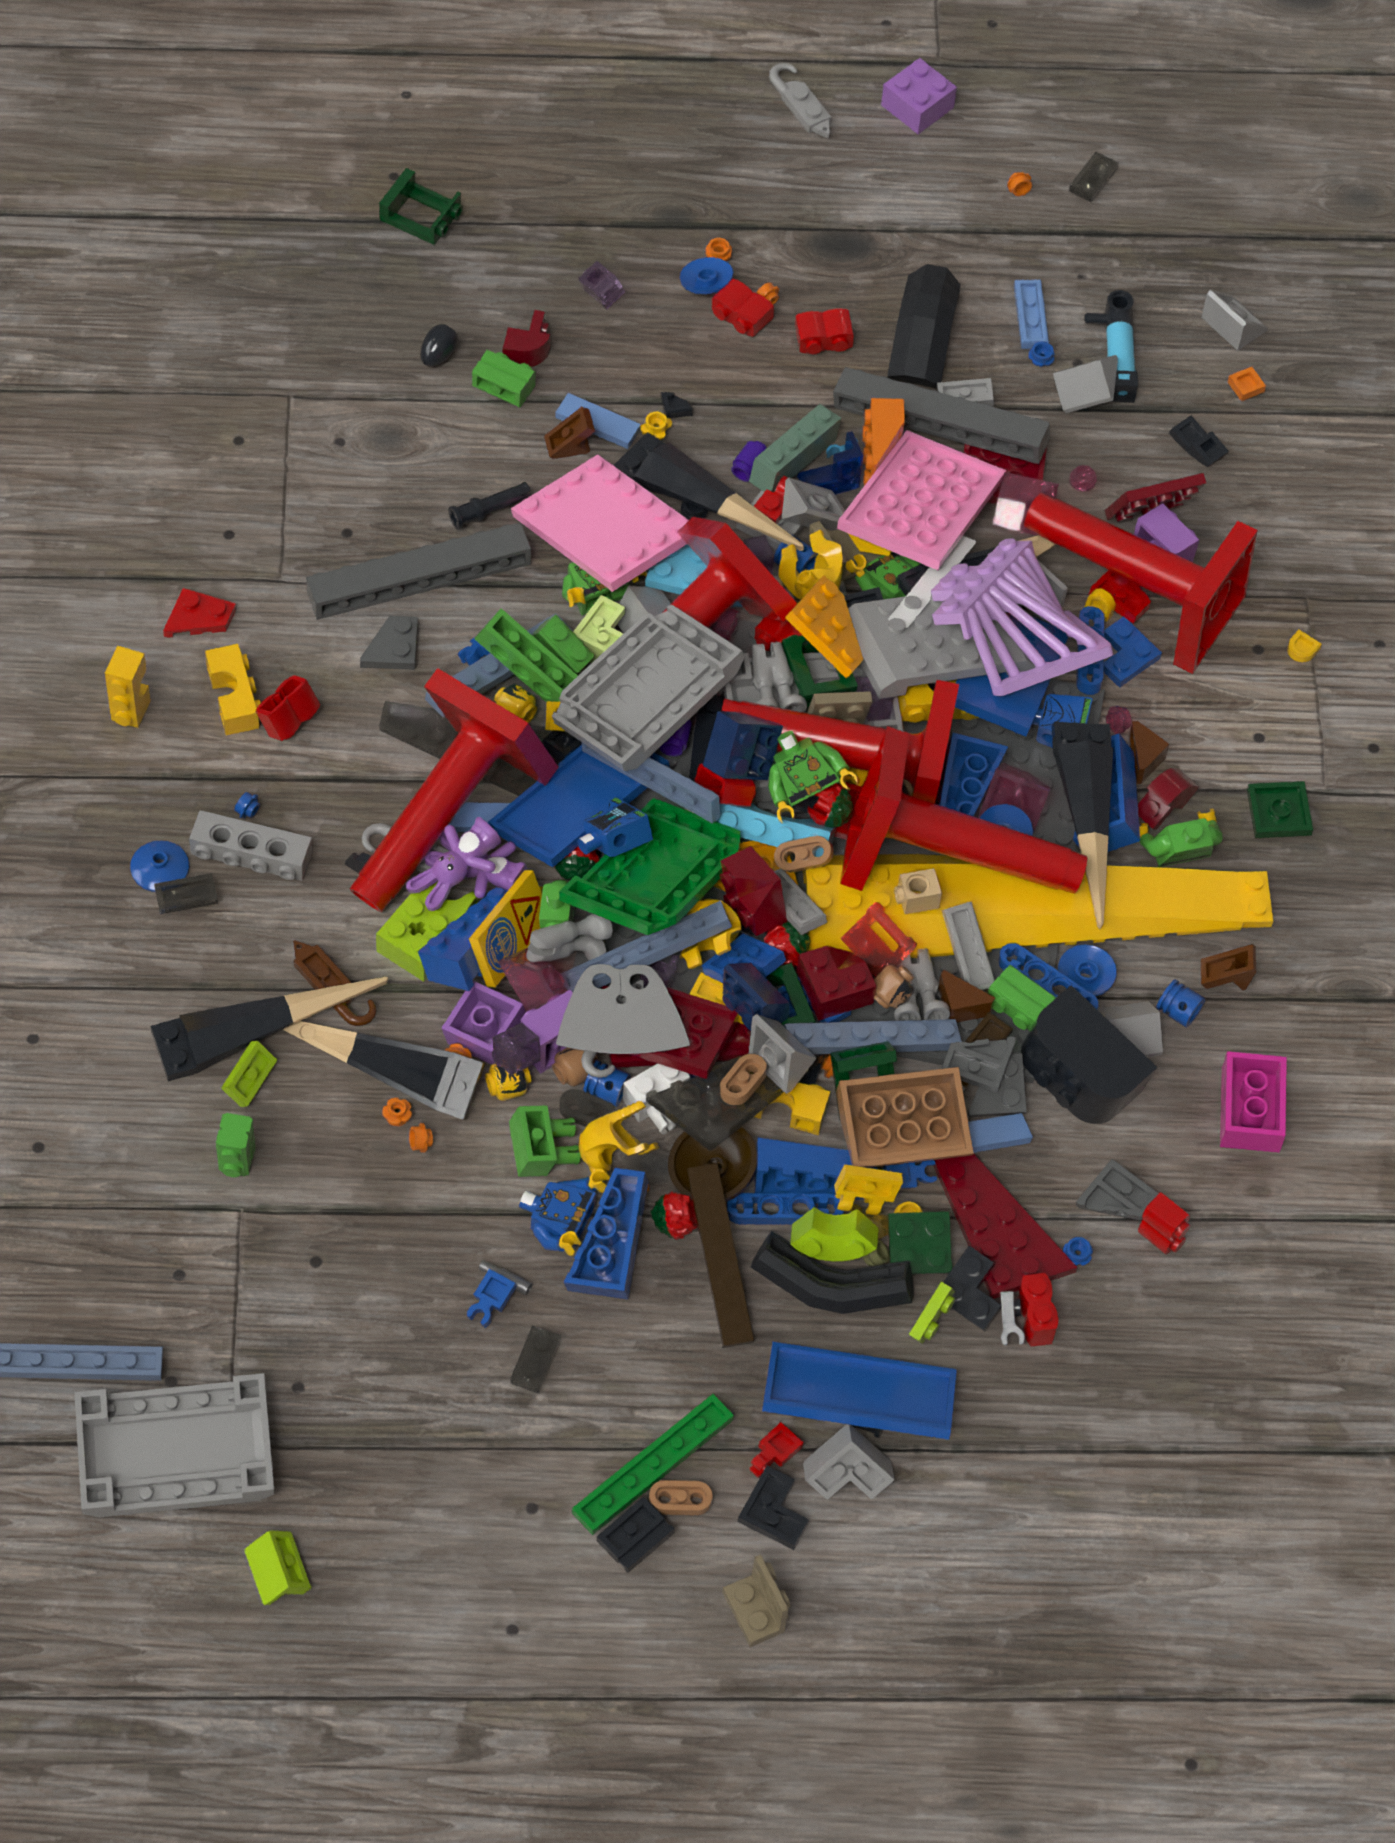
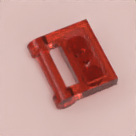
[840,902,917,977]

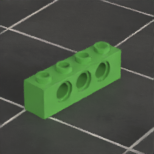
[474,608,578,702]

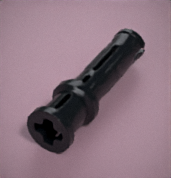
[448,482,532,530]

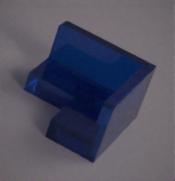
[798,431,864,495]

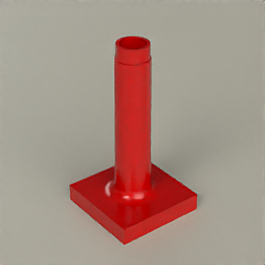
[1024,493,1258,674]
[662,517,797,628]
[349,668,558,913]
[722,679,959,804]
[840,726,1088,894]

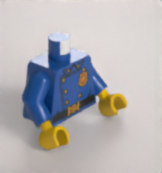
[519,1169,610,1256]

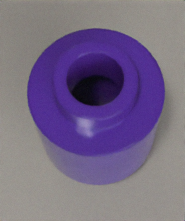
[731,441,767,482]
[660,719,692,757]

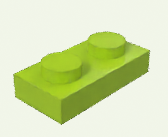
[221,1041,277,1107]
[909,1282,955,1344]

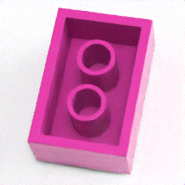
[1220,1051,1287,1153]

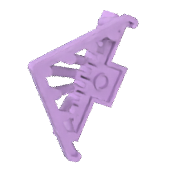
[931,538,1113,696]

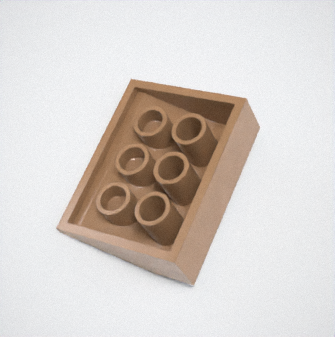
[836,1067,973,1168]

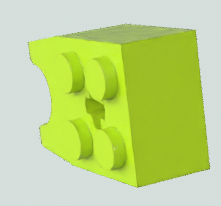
[376,881,480,982]

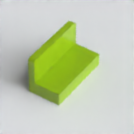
[245,1530,311,1605]

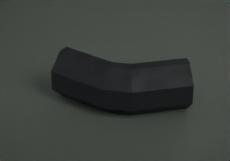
[887,264,961,388]
[750,1230,914,1314]

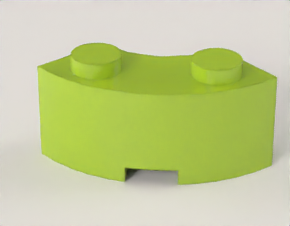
[790,1207,878,1261]

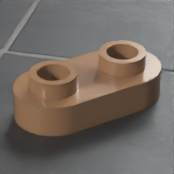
[774,836,834,873]
[720,1054,767,1105]
[649,1480,713,1515]

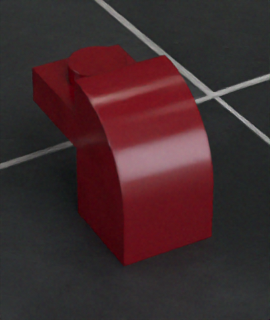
[503,310,550,367]
[1138,768,1199,830]

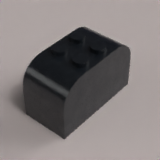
[1021,985,1157,1124]

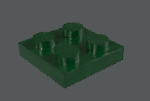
[1247,781,1313,838]
[887,1211,952,1275]

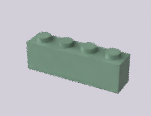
[749,404,841,492]

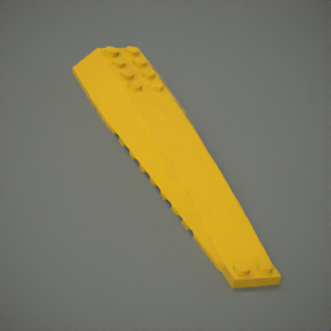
[803,854,1273,959]

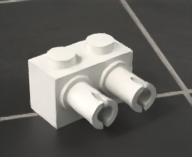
[622,1064,702,1134]

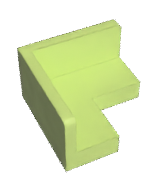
[573,595,625,664]

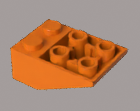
[862,398,905,486]

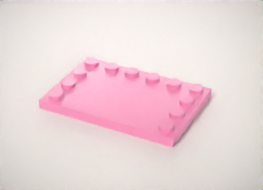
[837,430,1006,570]
[511,455,689,592]

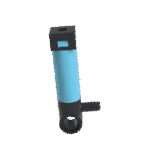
[1084,290,1138,403]

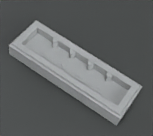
[774,868,827,935]
[941,902,995,991]

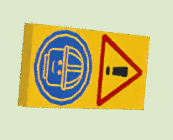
[469,870,542,988]

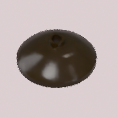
[668,1119,757,1202]

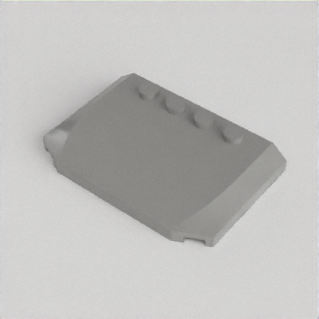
[552,605,744,771]

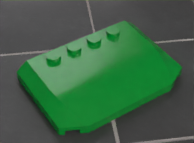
[559,798,741,935]

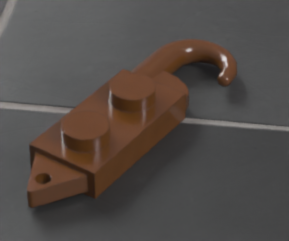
[293,940,377,1026]

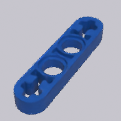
[1076,606,1104,695]
[998,943,1098,1009]
[726,1193,844,1225]

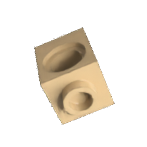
[894,869,942,914]

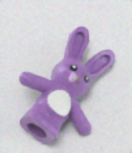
[406,817,501,911]
[424,832,527,898]

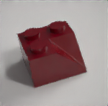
[720,846,787,936]
[796,946,877,1021]

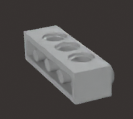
[189,810,313,881]

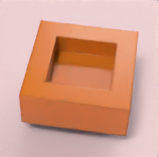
[1228,366,1266,401]

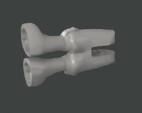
[752,642,807,712]
[526,914,613,962]
[894,948,950,1021]

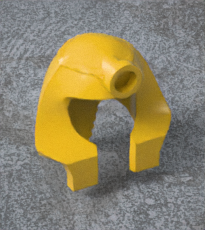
[778,529,843,600]
[679,898,741,970]
[579,1101,659,1174]

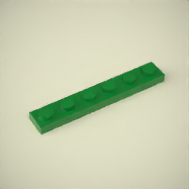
[572,1394,734,1536]

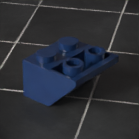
[703,711,783,780]
[722,963,790,1031]

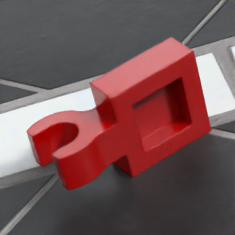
[754,476,788,524]
[749,1422,804,1478]

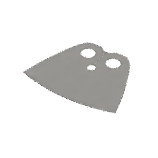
[556,964,690,1054]

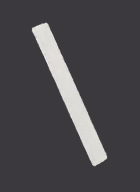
[888,536,976,628]

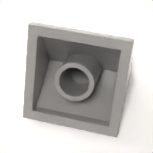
[1201,290,1268,351]
[1053,355,1118,413]
[782,477,845,531]
[617,586,671,634]
[1097,1001,1163,1057]
[749,1014,816,1094]

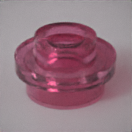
[1069,465,1097,492]
[1106,706,1131,734]

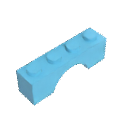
[716,803,836,857]

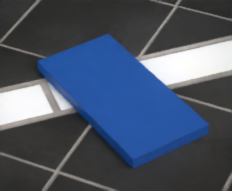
[955,612,1068,737]
[488,745,670,867]
[762,1342,957,1440]

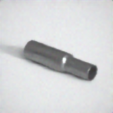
[479,1260,532,1295]

